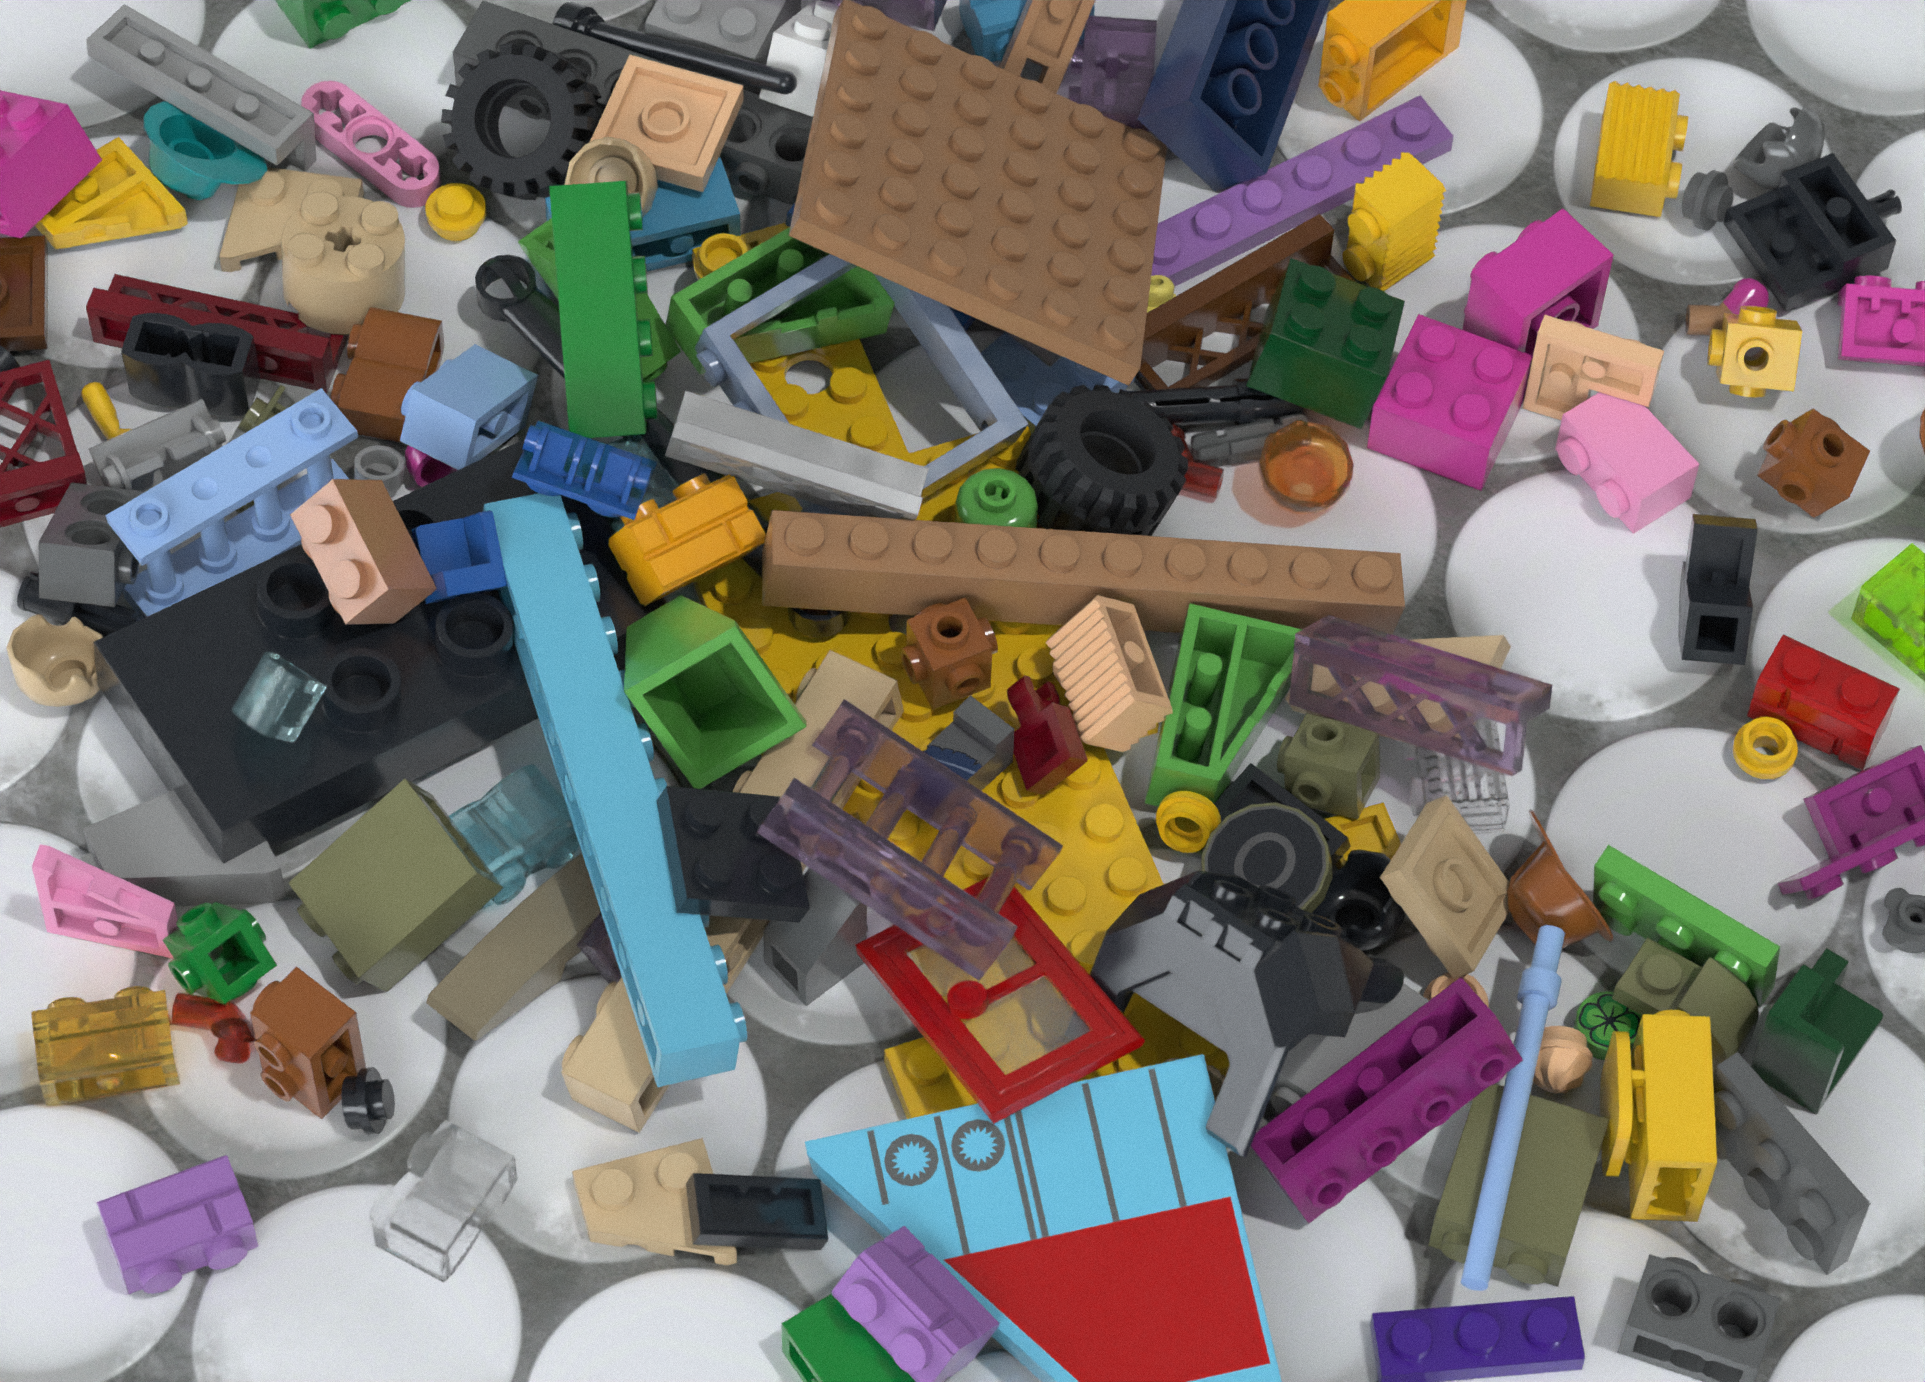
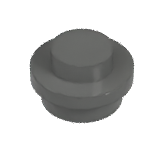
[1682,170,1733,230]

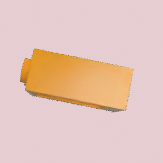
[1318,0,1467,122]

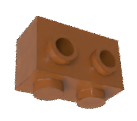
[250,966,366,1120]

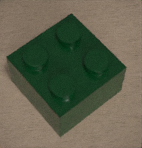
[1246,258,1405,429]

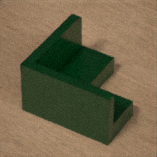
[1751,948,1883,1115]

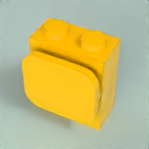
[1600,1010,1717,1222]

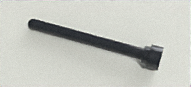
[552,2,797,95]

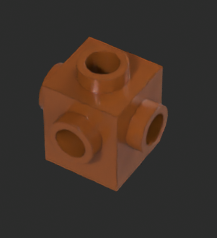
[1757,408,1870,518]
[900,598,998,710]

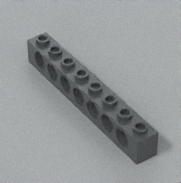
[452,0,813,205]

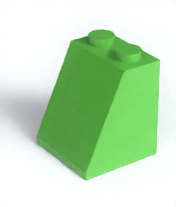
[624,595,807,789]

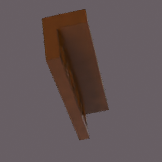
[1136,214,1355,390]

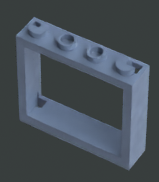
[694,254,1028,516]

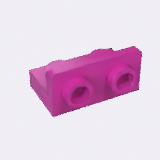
[1837,276,1925,367]

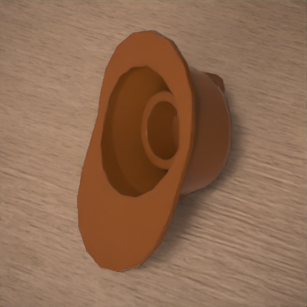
[1507,809,1613,948]

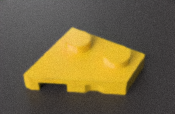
[35,136,188,249]

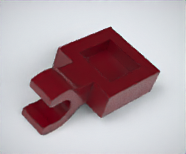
[1007,675,1088,795]

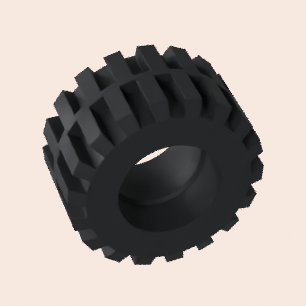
[441,43,604,201]
[1015,385,1188,536]

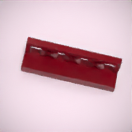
[86,274,349,393]

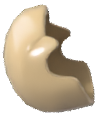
[564,137,658,218]
[6,614,103,707]

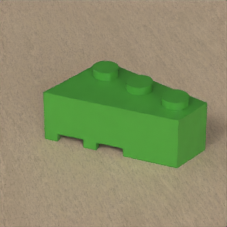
[666,227,895,374]
[1145,603,1314,807]

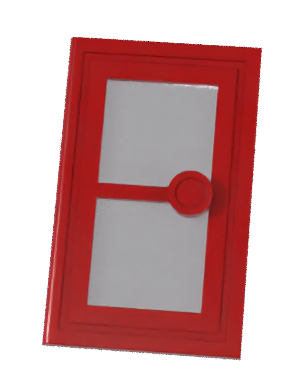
[855,872,1145,1124]

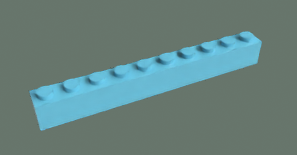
[483,493,747,1087]

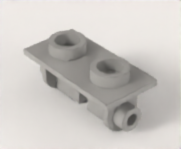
[88,399,226,492]

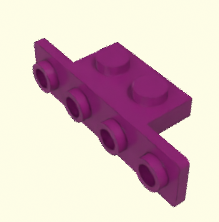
[1777,745,1925,900]

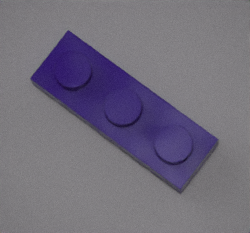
[1370,1296,1585,1382]

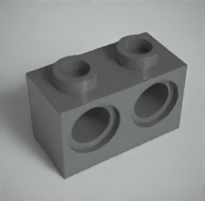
[38,483,145,607]
[1617,1254,1781,1382]

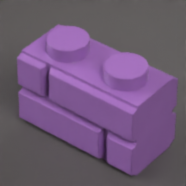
[97,1155,258,1294]
[832,1226,1000,1382]

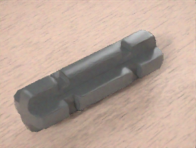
[1190,413,1312,470]

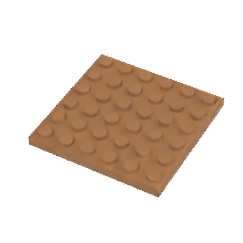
[789,0,1167,386]

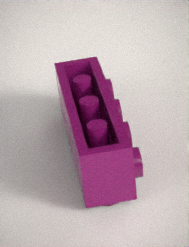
[1250,977,1523,1223]

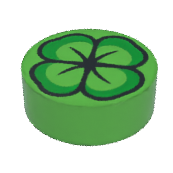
[1574,992,1642,1061]

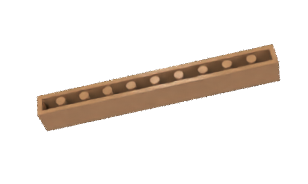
[762,510,1405,643]

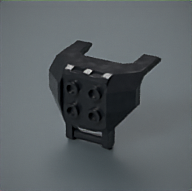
[1065,870,1404,1157]

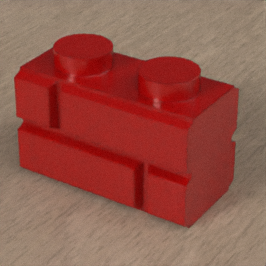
[1747,634,1900,770]

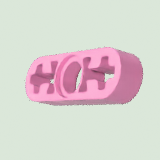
[301,81,441,208]

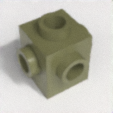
[1277,713,1380,820]

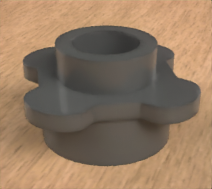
[1882,888,1925,953]

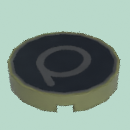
[1201,802,1333,913]

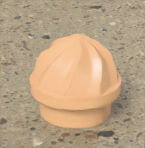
[1533,1026,1593,1094]

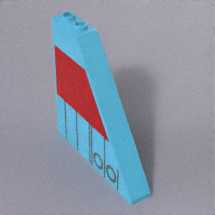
[805,1054,1282,1382]

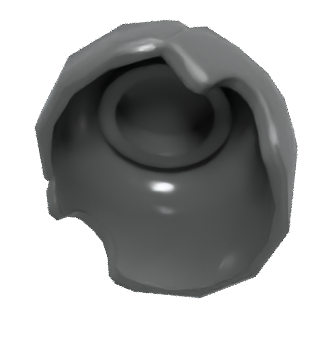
[1733,106,1825,190]

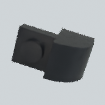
[1678,514,1758,665]

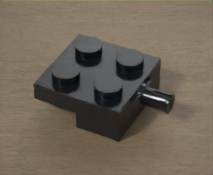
[1723,153,1902,312]

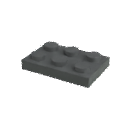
[1713,1052,1871,1275]

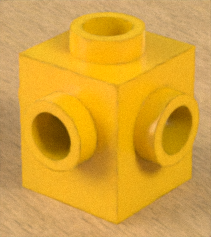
[1707,306,1803,397]

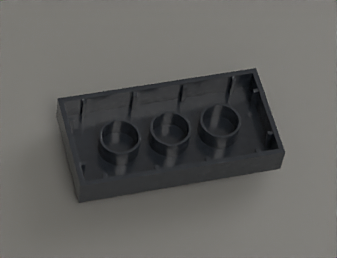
[93,439,667,864]

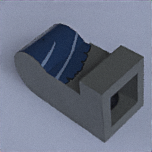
[893,695,1015,827]

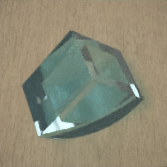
[232,651,327,743]

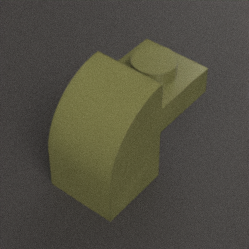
[1612,937,1759,1076]

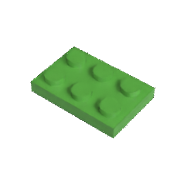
[1593,845,1780,1008]

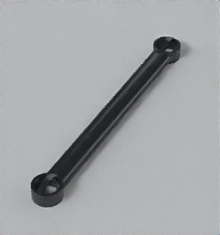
[475,255,851,638]

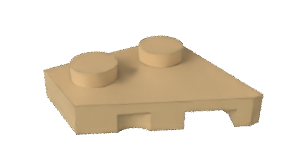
[572,1138,737,1265]

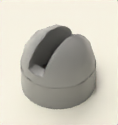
[354,445,404,497]

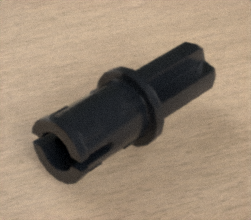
[17,571,144,637]

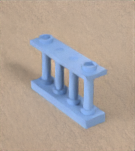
[106,388,358,618]

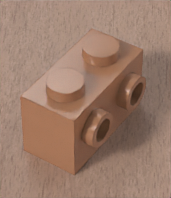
[290,479,437,624]

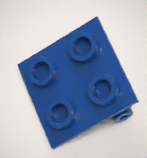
[512,421,657,520]

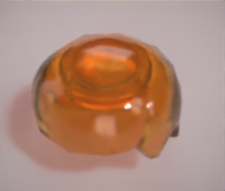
[1258,420,1354,514]

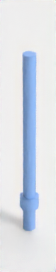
[1461,925,1565,1291]

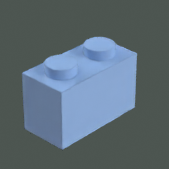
[400,344,538,470]

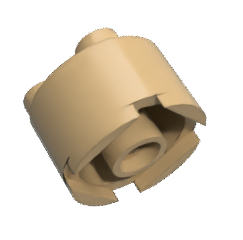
[281,191,405,334]

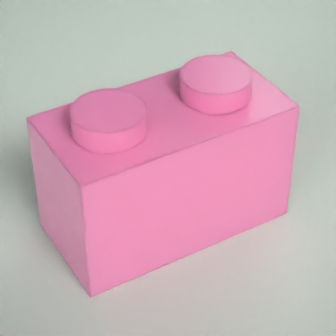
[1555,392,1699,534]

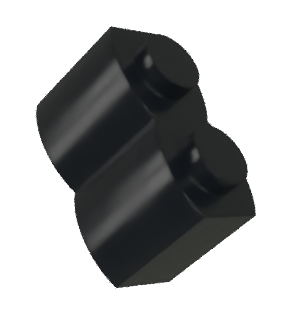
[121,313,261,417]

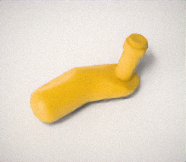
[81,382,132,440]

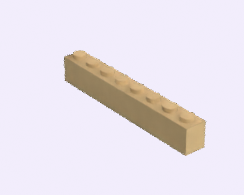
[561,650,904,1133]

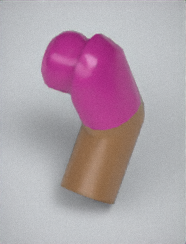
[1685,278,1769,336]

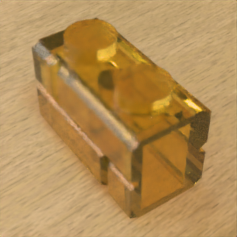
[31,986,180,1106]

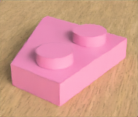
[32,844,178,958]

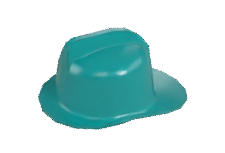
[143,102,267,200]

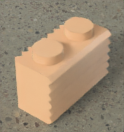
[1046,595,1173,752]

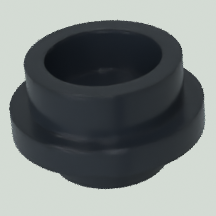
[341,1067,395,1135]

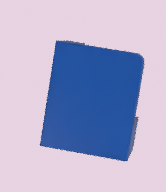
[412,510,508,604]

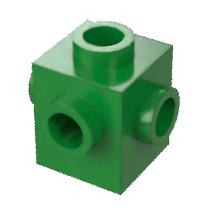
[163,902,277,1004]

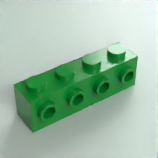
[549,181,658,438]

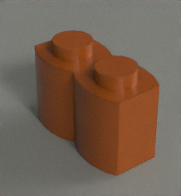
[331,307,445,443]

